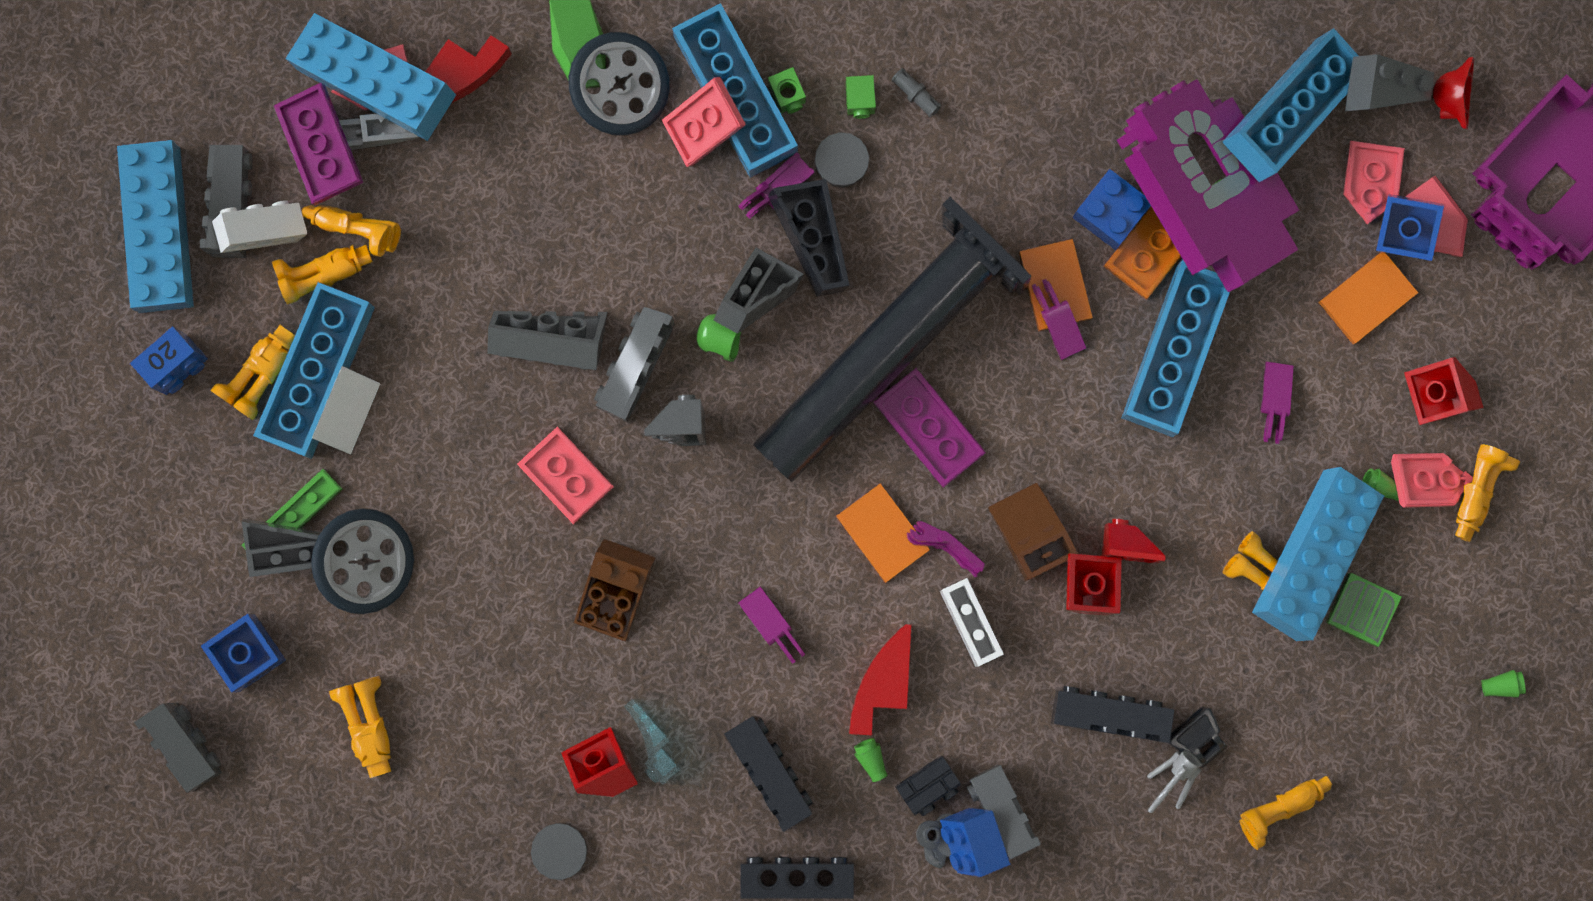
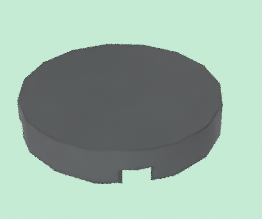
[815,132,869,188]
[531,823,588,880]

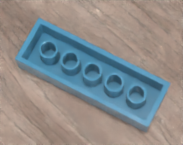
[672,3,798,178]
[285,13,456,141]
[1222,28,1359,182]
[117,140,194,313]
[1121,260,1230,437]
[253,282,375,459]
[1252,467,1384,641]

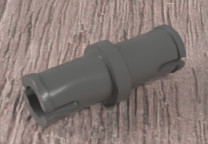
[891,68,942,118]

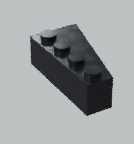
[768,179,850,297]
[1051,686,1175,743]
[724,716,814,832]

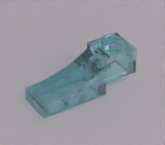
[624,699,681,784]

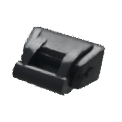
[1168,706,1227,768]

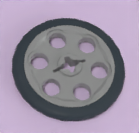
[568,32,670,135]
[311,508,414,614]

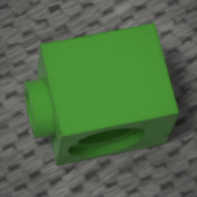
[768,67,806,114]
[846,75,876,119]

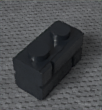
[895,755,961,817]

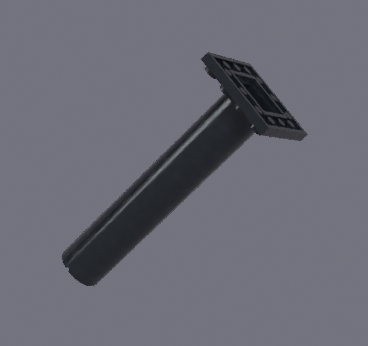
[753,197,1032,482]

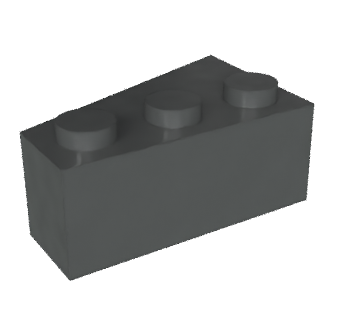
[1345,54,1435,111]
[714,248,804,334]
[242,518,334,577]
[134,703,222,793]
[967,764,1041,859]

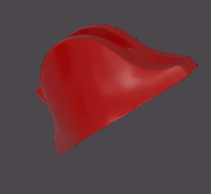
[1433,57,1475,130]

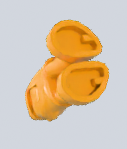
[302,205,401,257]
[272,245,372,305]
[210,325,295,420]
[1455,444,1520,542]
[1223,531,1278,590]
[329,676,391,778]
[1239,776,1332,850]

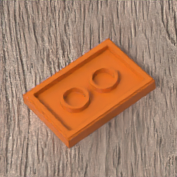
[1103,206,1181,300]
[1019,239,1093,332]
[1318,252,1418,344]
[836,483,930,583]

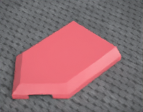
[1343,141,1405,224]
[1405,176,1468,257]
[1391,453,1473,508]

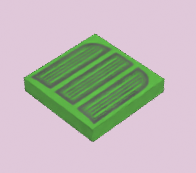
[1326,573,1401,647]

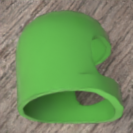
[696,314,741,362]

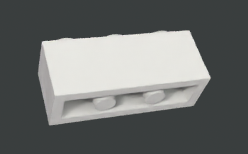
[212,201,307,253]
[940,578,1003,667]

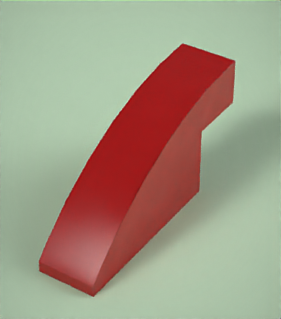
[425,35,512,103]
[849,624,911,735]

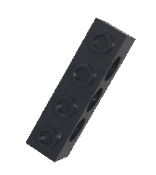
[740,857,854,899]

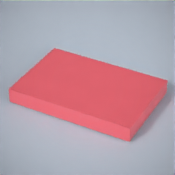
[662,77,746,167]
[517,426,614,525]

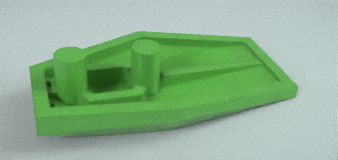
[549,0,606,89]

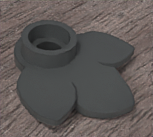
[916,813,953,868]

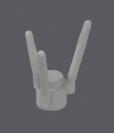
[1147,750,1201,813]

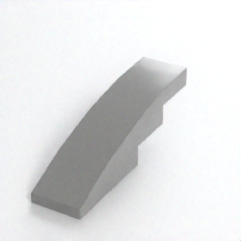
[339,114,418,150]

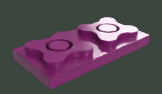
[273,83,364,205]
[873,368,986,488]

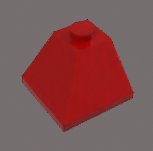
[1404,357,1484,425]
[1101,519,1166,564]
[1066,553,1122,616]
[561,727,638,797]

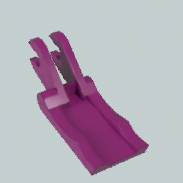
[738,152,814,219]
[1032,279,1086,360]
[1261,362,1294,444]
[907,521,985,578]
[738,587,805,664]

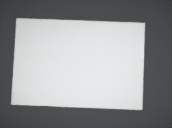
[312,366,380,454]

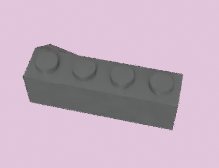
[200,145,253,258]
[594,307,675,422]
[487,311,608,370]
[644,395,706,446]

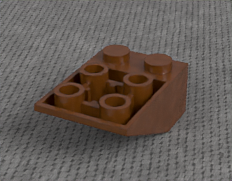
[987,483,1078,581]
[574,539,656,642]

